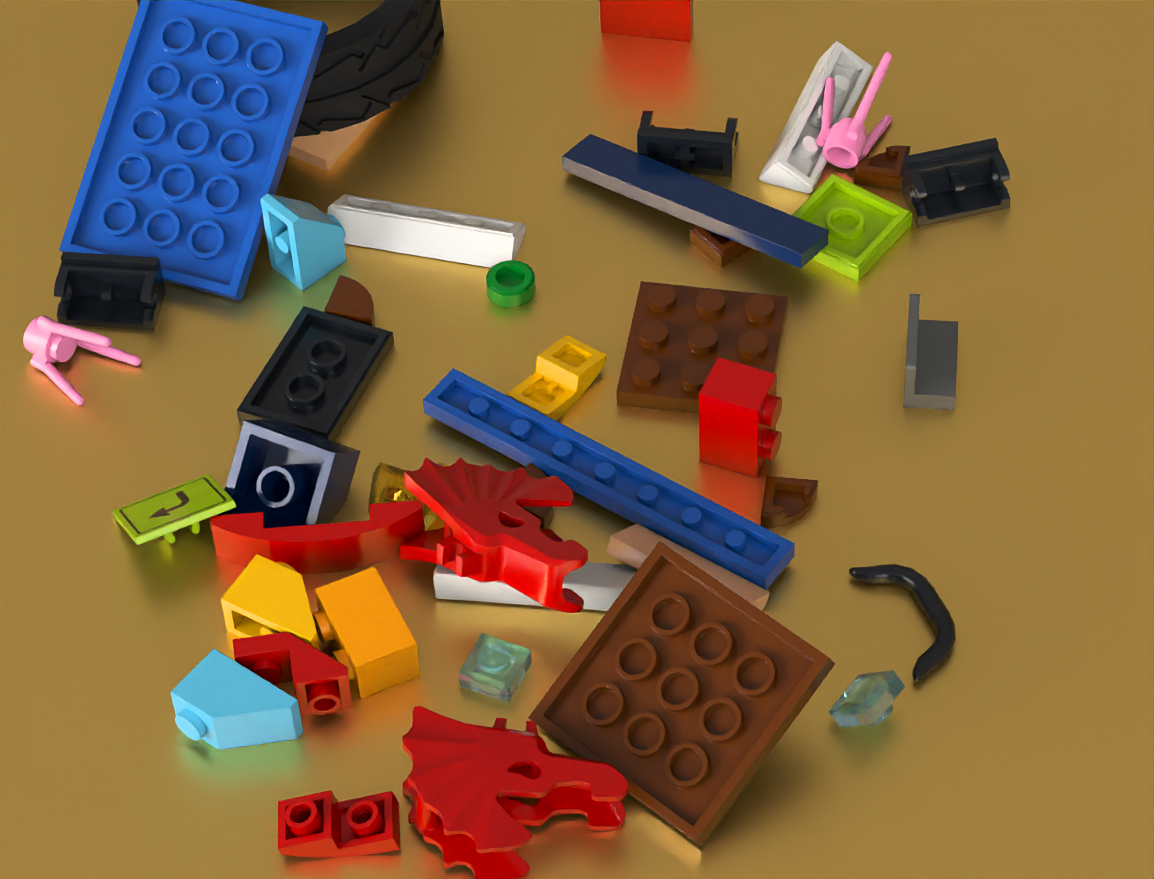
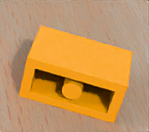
[312,566,421,699]

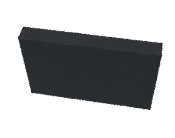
[237,306,394,442]

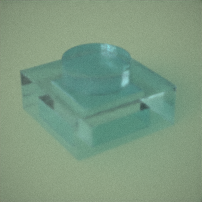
[458,633,532,703]
[828,670,905,728]

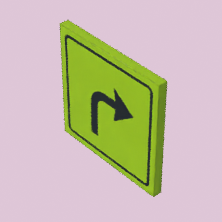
[112,474,236,545]

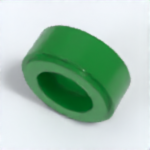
[486,260,536,308]

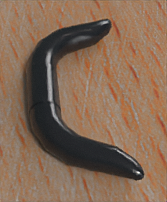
[849,564,956,682]

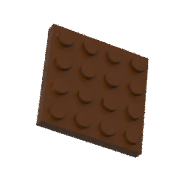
[528,541,835,847]

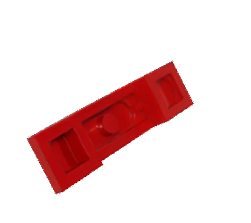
[210,500,425,575]

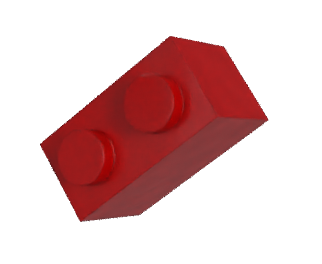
[699,357,782,479]

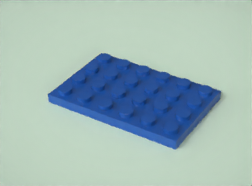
[59,0,328,301]

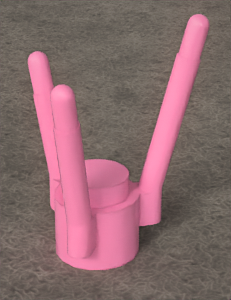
[816,52,893,169]
[23,315,141,405]

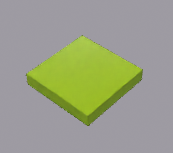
[792,173,913,282]

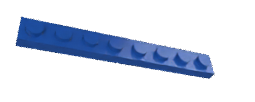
[423,368,795,590]

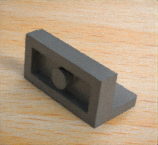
[903,294,958,410]

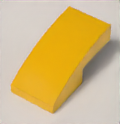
[506,334,607,421]

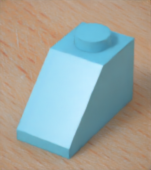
[260,194,346,291]
[170,649,303,750]

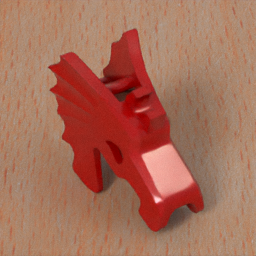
[400,457,588,613]
[402,706,629,879]

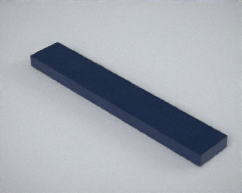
[562,134,829,268]

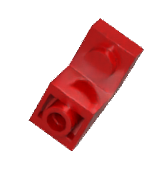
[233,632,353,716]

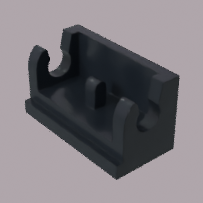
[637,110,739,177]
[901,138,1011,227]
[54,252,166,331]

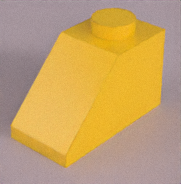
[221,554,320,651]

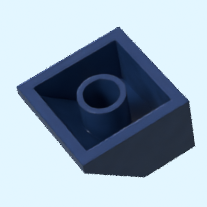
[217,419,360,528]

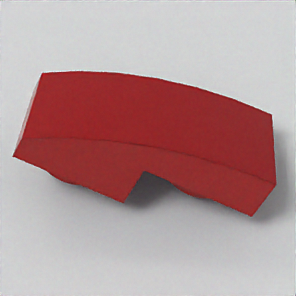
[278,790,400,858]

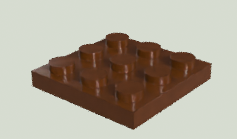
[616,281,788,414]

